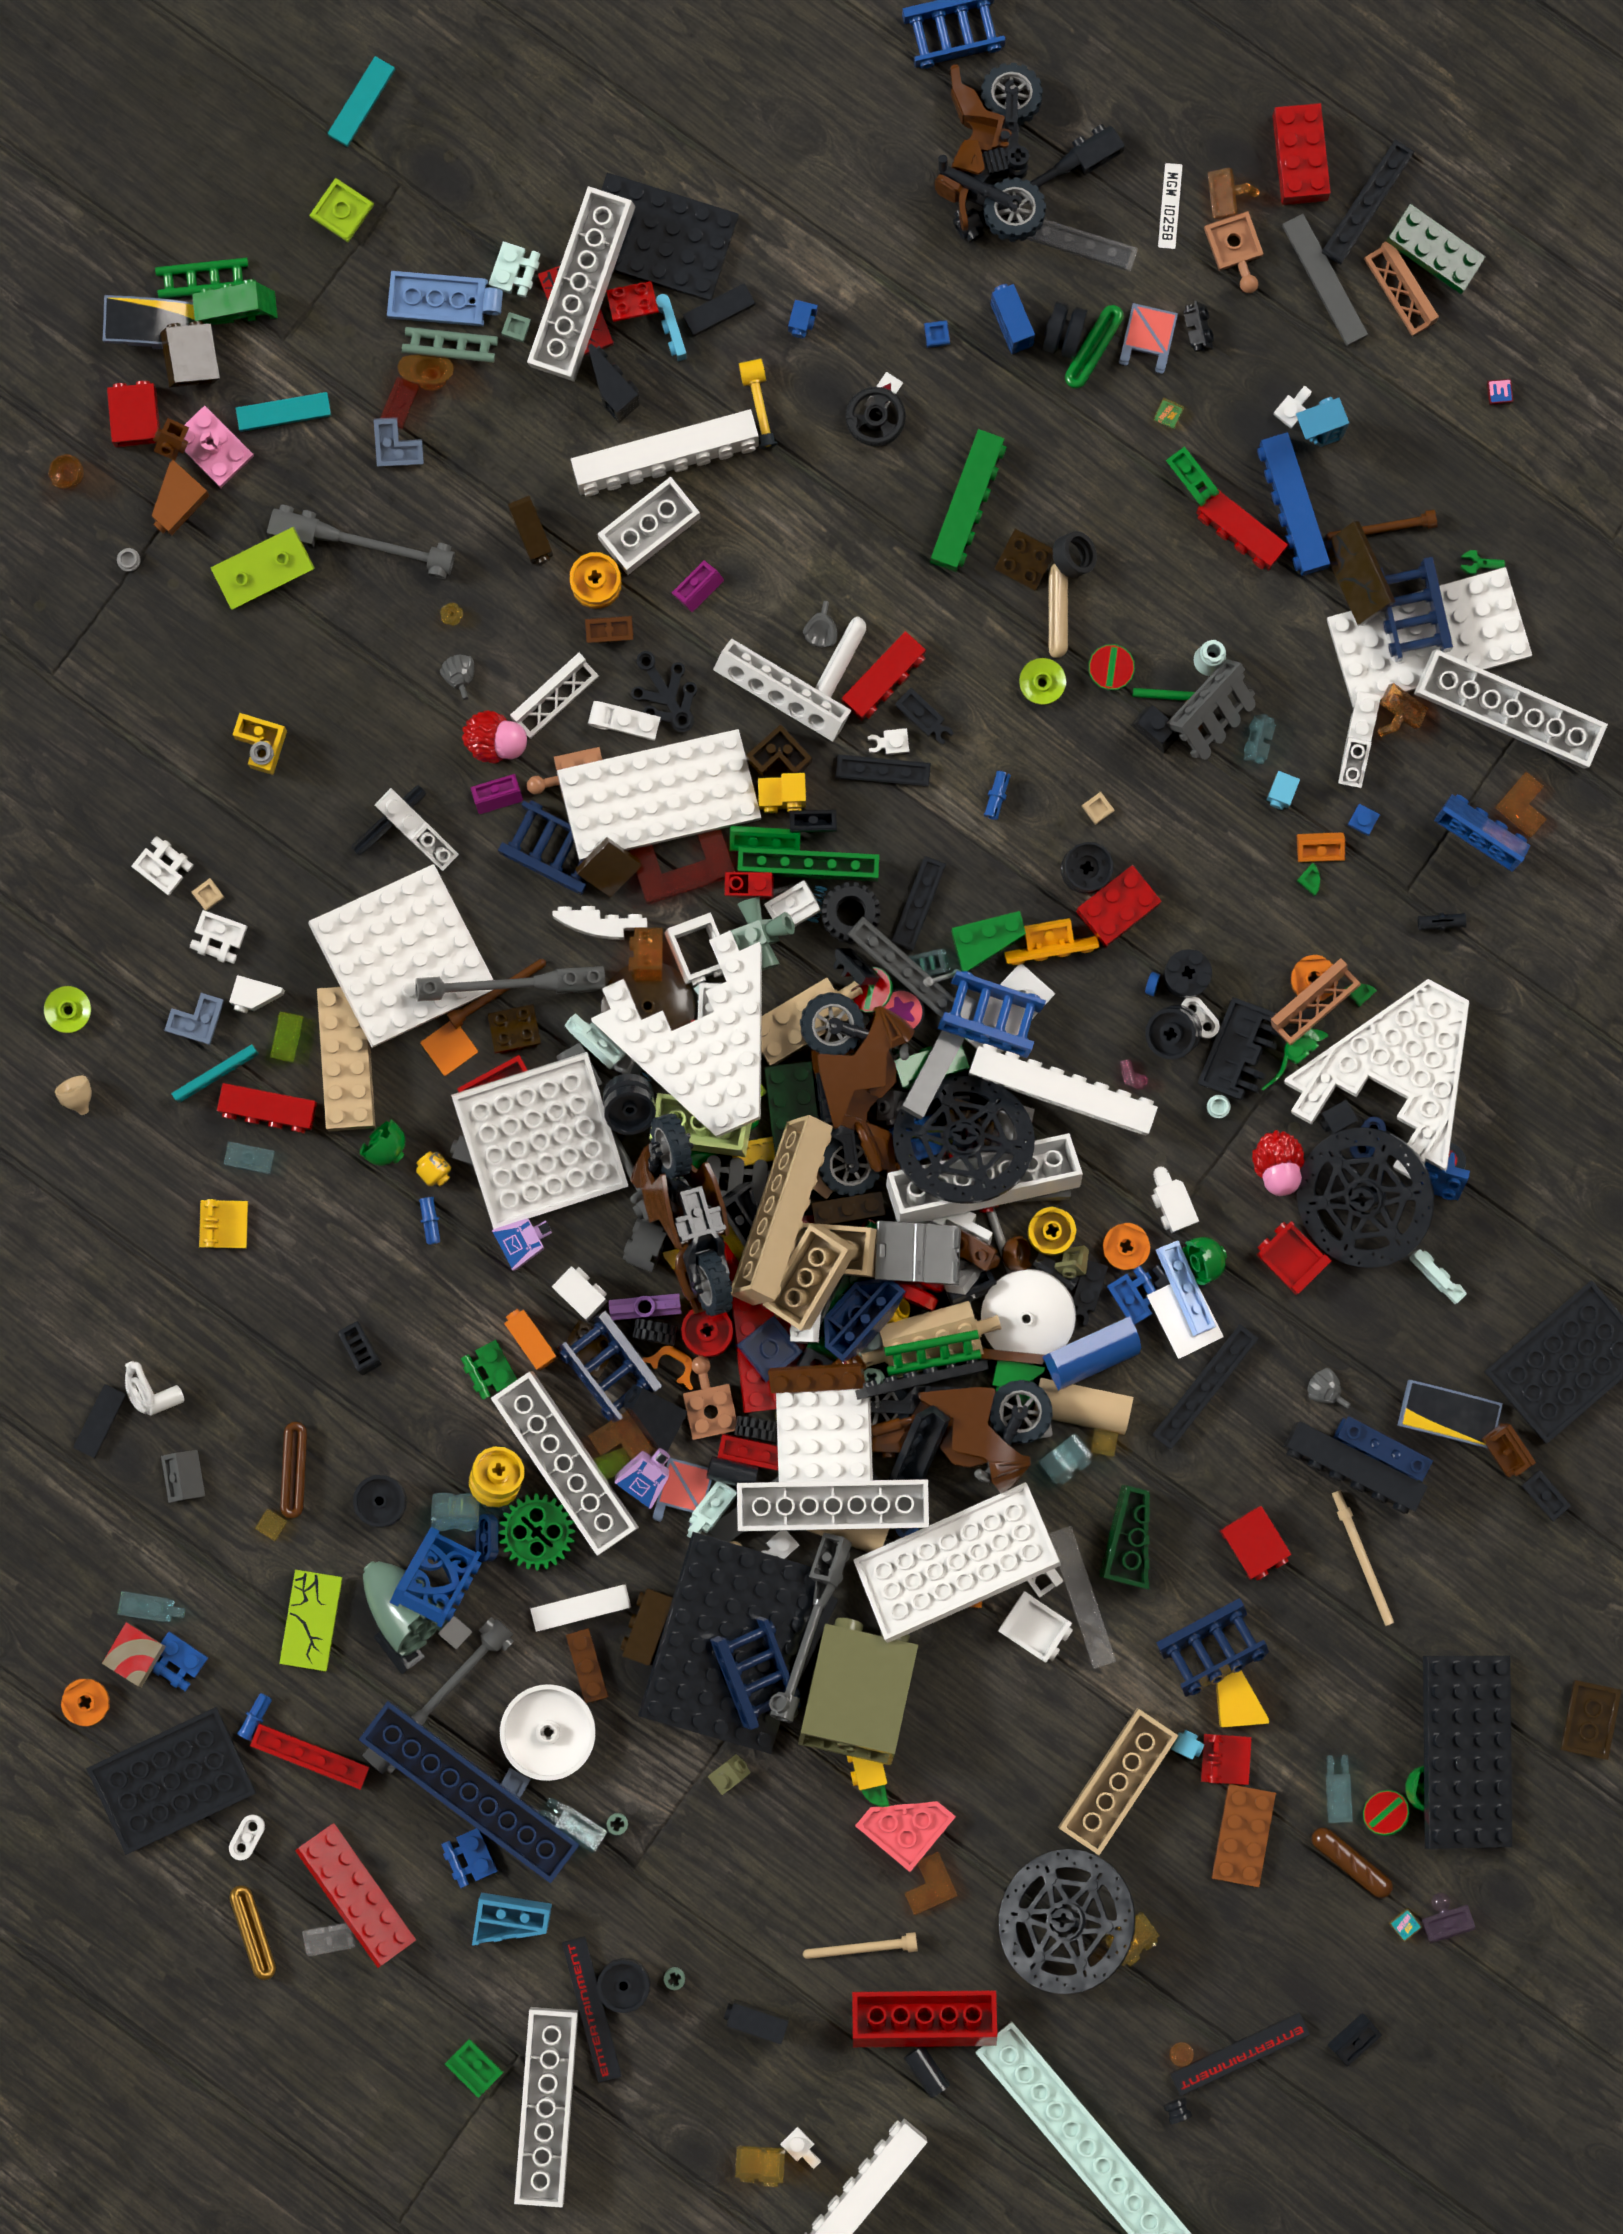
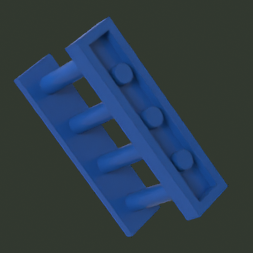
[902,0,1005,69]
[938,971,1046,1058]

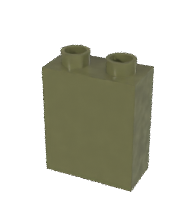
[798,1618,918,1765]

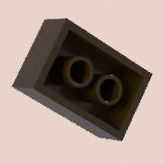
[620,1588,673,1666]

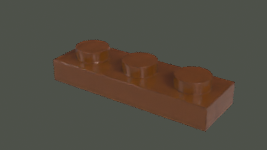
[566,1628,608,1703]

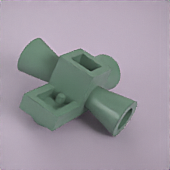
[723,897,795,971]

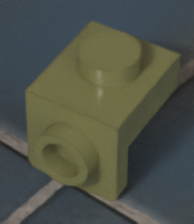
[1055,1245,1089,1279]
[708,1754,750,1795]

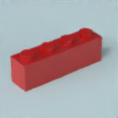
[1196,490,1288,571]
[841,631,926,721]
[217,1083,317,1133]

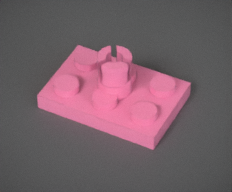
[185,406,254,488]

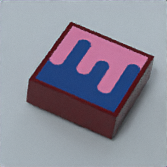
[1487,379,1513,405]

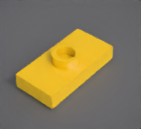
[732,1137,775,1166]

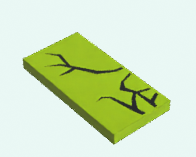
[279,1570,343,1671]

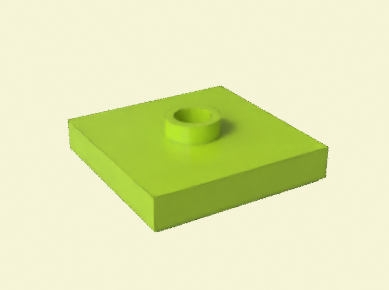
[309,178,374,242]

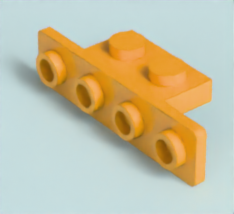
[1004,918,1099,965]

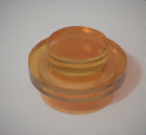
[1170,2042,1194,2067]

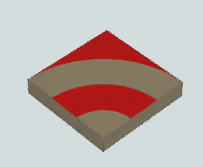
[102,1622,166,1688]

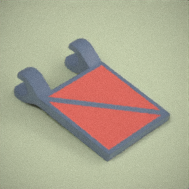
[1119,303,1178,374]
[653,1458,712,1526]

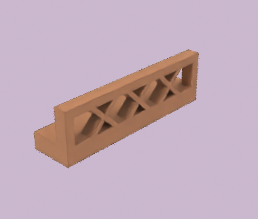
[1364,242,1439,337]
[1271,958,1361,1046]

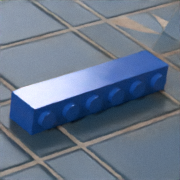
[1257,432,1330,576]

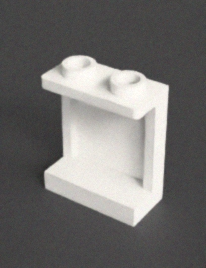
[998,1591,1073,1663]

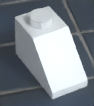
[229,975,285,1013]

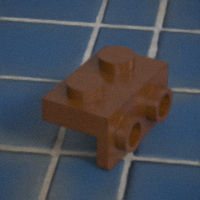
[957,1229,1001,1271]

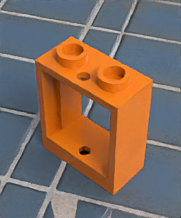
[504,1309,558,1372]

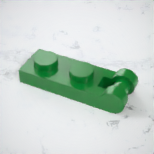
[1166,446,1220,507]

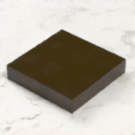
[576,837,642,897]

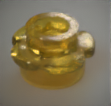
[440,603,463,625]

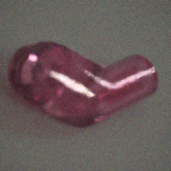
[1120,1059,1149,1089]

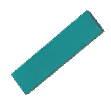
[327,56,395,147]
[236,392,331,432]
[171,1044,259,1103]

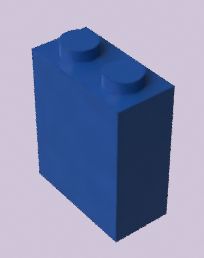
[991,284,1035,355]

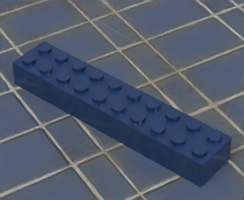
[359,1700,580,1883]

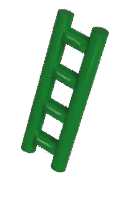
[155,257,249,299]
[884,1330,981,1376]

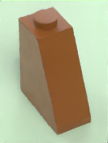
[152,460,209,536]

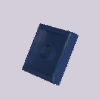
[737,1316,803,1382]

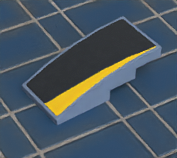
[103,295,195,349]
[1397,1380,1503,1449]

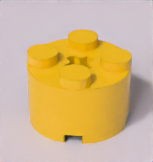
[1028,1207,1076,1256]

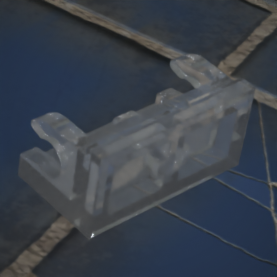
[302,1922,356,1957]

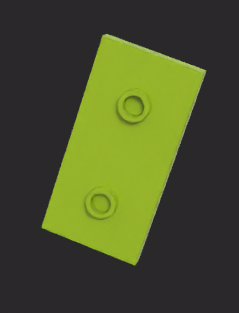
[211,527,315,610]

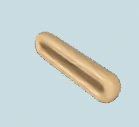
[1049,564,1068,658]

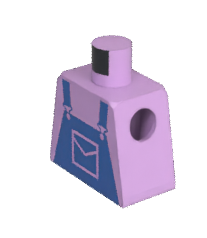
[492,1218,552,1271]
[615,1448,670,1509]

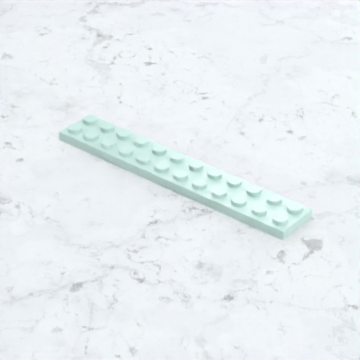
[975,2021,1191,2234]

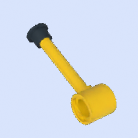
[739,359,778,449]

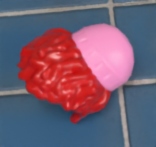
[462,710,527,763]
[1252,1130,1304,1196]

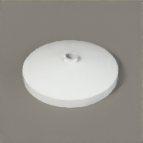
[981,1269,1076,1364]
[500,1684,596,1781]

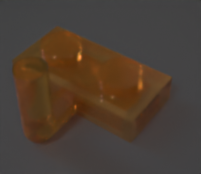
[1208,168,1259,219]
[1378,683,1428,736]

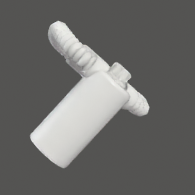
[125,1361,184,1416]

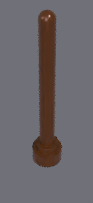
[1325,509,1437,541]
[446,959,546,1029]

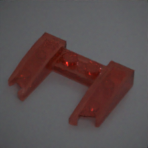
[629,829,735,904]

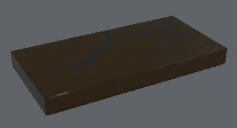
[1324,521,1396,626]

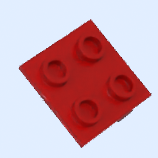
[606,281,659,322]
[1201,1734,1251,1785]

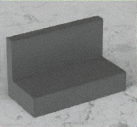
[161,1450,205,1503]

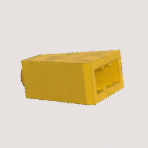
[1216,1671,1269,1727]

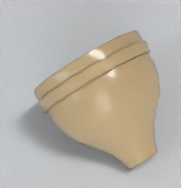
[55,1076,92,1115]

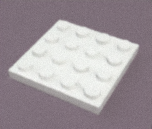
[776,1389,873,1482]

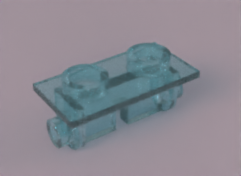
[1244,714,1276,764]

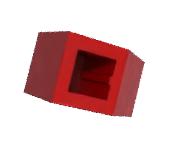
[725,872,774,900]

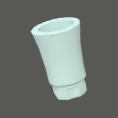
[1194,640,1226,676]

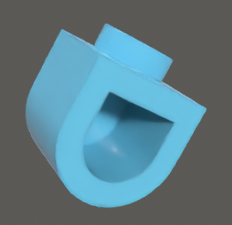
[1171,1730,1205,1760]

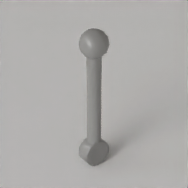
[923,969,961,987]

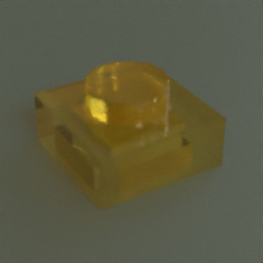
[1090,1429,1118,1457]

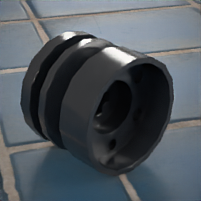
[1061,842,1113,894]

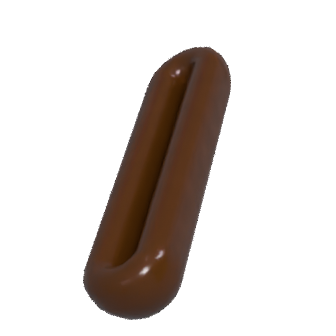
[280,1422,307,1519]
[1312,1827,1393,1898]

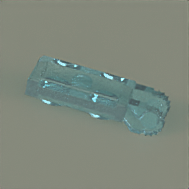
[1326,1755,1353,1823]
[540,1798,607,1853]

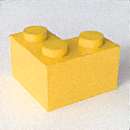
[233,713,287,775]
[758,773,806,813]

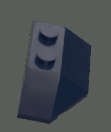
[824,1279,906,1363]

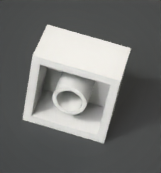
[552,1266,608,1322]

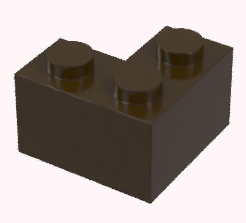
[746,724,812,777]

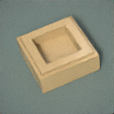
[1082,792,1115,825]
[192,878,225,911]

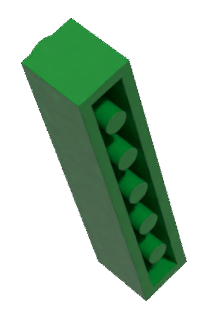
[930,429,1007,572]
[738,847,879,882]

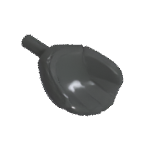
[803,601,837,648]
[440,654,474,700]
[1307,1368,1351,1409]

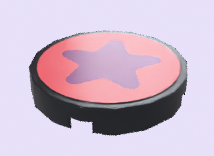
[885,989,924,1031]

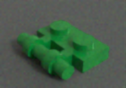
[460,1339,518,1400]

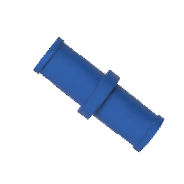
[984,771,1011,820]

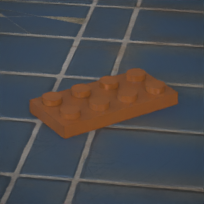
[1212,1784,1276,1887]

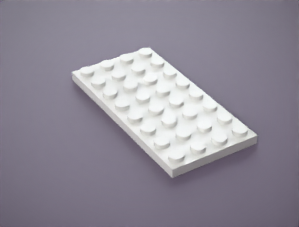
[1327,567,1532,707]
[557,729,761,861]
[854,1482,1061,1643]

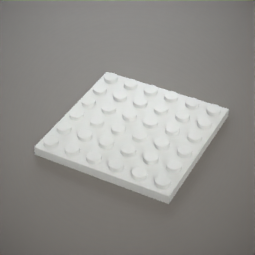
[308,864,493,1048]
[451,1052,628,1229]

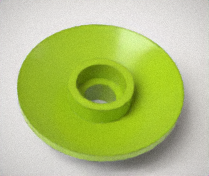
[1019,658,1066,705]
[44,986,91,1033]

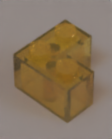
[1103,1911,1160,1966]
[735,2146,785,2187]

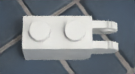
[1151,1166,1199,1233]

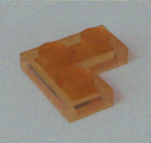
[1495,772,1547,838]
[588,1411,654,1460]
[905,1852,958,1915]

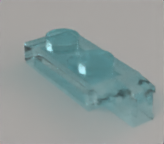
[118,1591,186,1622]

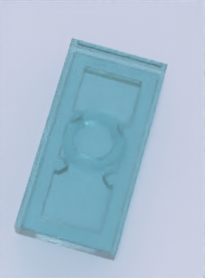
[224,1141,275,1174]

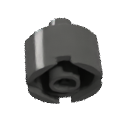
[623,1219,668,1273]

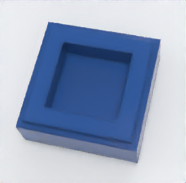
[924,321,950,348]

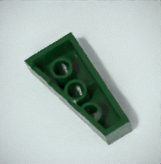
[1099,1485,1150,1589]

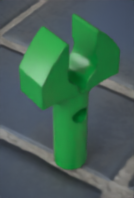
[1460,550,1505,575]

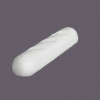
[815,617,866,698]

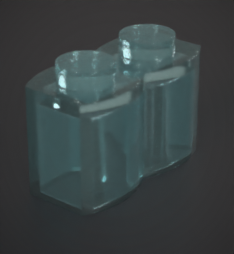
[1038,1433,1093,1485]
[431,1493,480,1532]

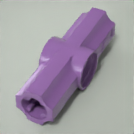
[609,1293,681,1321]

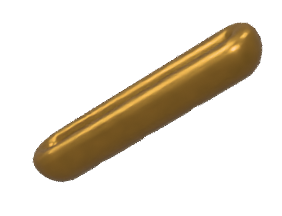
[229,1885,276,1980]

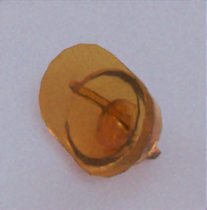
[397,355,454,391]

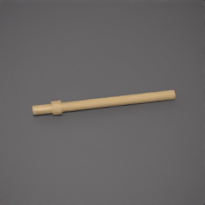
[1332,1490,1394,1626]

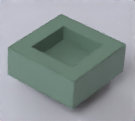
[501,312,531,343]

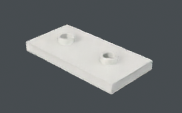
[965,964,1055,1053]

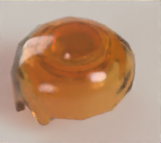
[48,454,84,490]

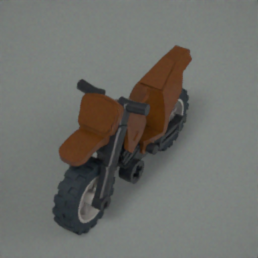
[935,63,1046,242]

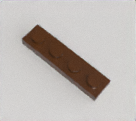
[768,1363,865,1393]

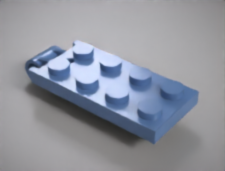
[387,271,503,326]

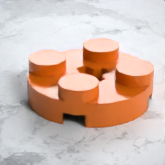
[1291,955,1338,1003]
[1103,1223,1150,1270]
[61,1679,110,1726]

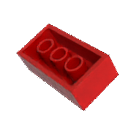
[1272,103,1330,205]

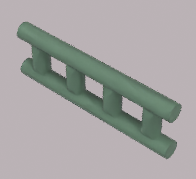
[402,327,498,363]

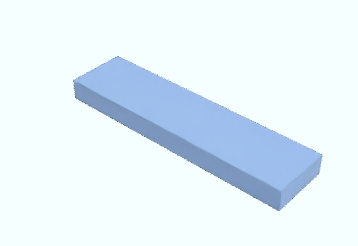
[1156,1241,1216,1336]

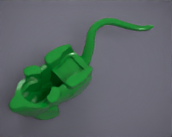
[1262,1029,1328,1091]

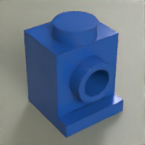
[788,300,818,339]

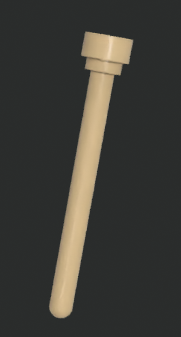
[803,1932,918,1959]

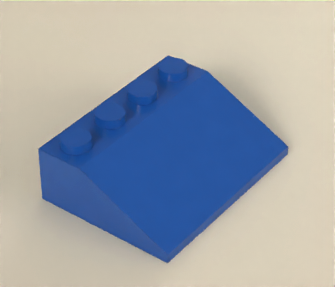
[1434,794,1531,872]

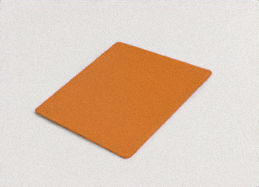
[421,1021,478,1076]

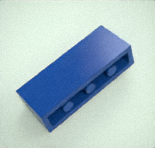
[1043,1316,1141,1391]

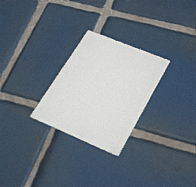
[1147,1284,1224,1359]

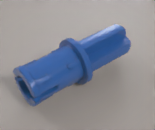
[419,1197,440,1245]
[237,1693,272,1741]

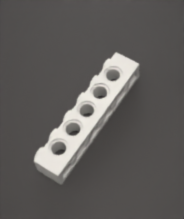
[713,639,851,742]

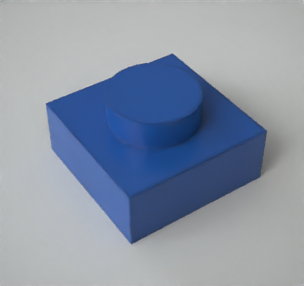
[1348,804,1380,836]

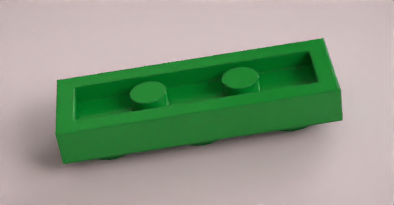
[729,826,801,851]

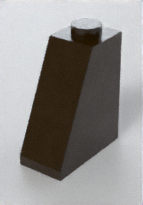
[508,496,553,565]

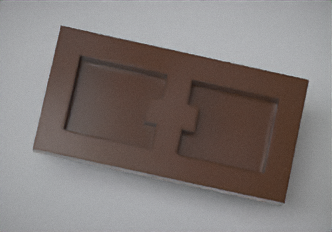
[585,616,633,643]
[1482,1423,1536,1477]

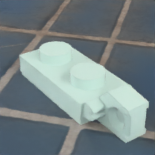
[565,1013,626,1069]
[1409,1249,1467,1304]
[687,1482,737,1538]

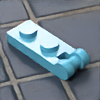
[656,294,687,361]

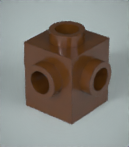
[153,418,189,461]

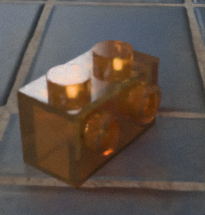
[629,928,663,981]

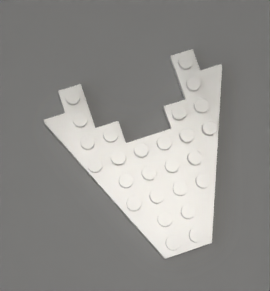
[591,931,762,1138]
[1284,979,1469,1179]

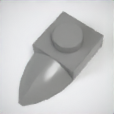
[944,1263,982,1295]

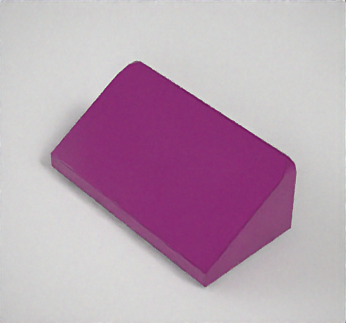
[672,560,724,612]
[470,774,523,814]

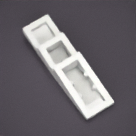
[530,1584,631,1632]

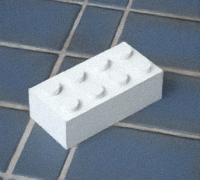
[598,477,700,575]

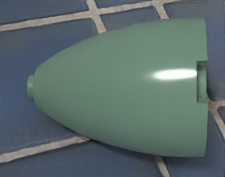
[363,1561,449,1656]

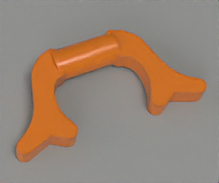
[642,1346,693,1390]

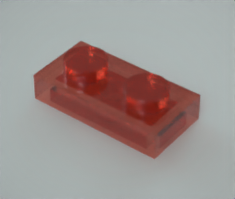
[380,377,419,429]

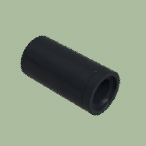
[706,1456,758,1486]
[904,2047,950,2098]

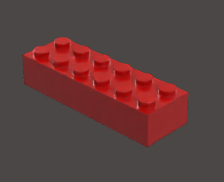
[852,1991,997,2047]

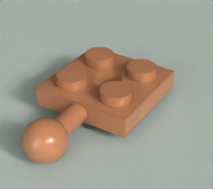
[1204,211,1263,293]
[527,747,602,801]
[683,1356,737,1440]

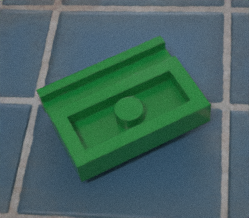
[445,2038,503,2098]

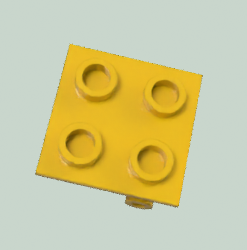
[199,1199,248,1248]

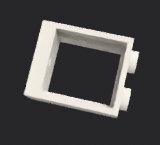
[665,912,724,986]

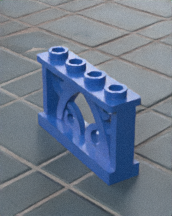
[390,1526,482,1627]

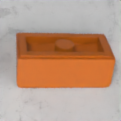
[1297,832,1345,862]

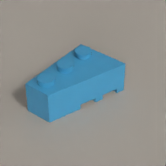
[1296,397,1349,447]
[472,1892,552,1945]

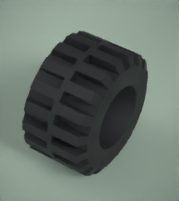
[822,882,880,944]

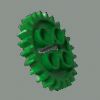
[498,1493,576,1571]

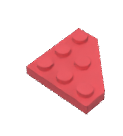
[855,1801,956,1872]

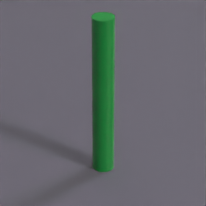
[1132,688,1195,701]

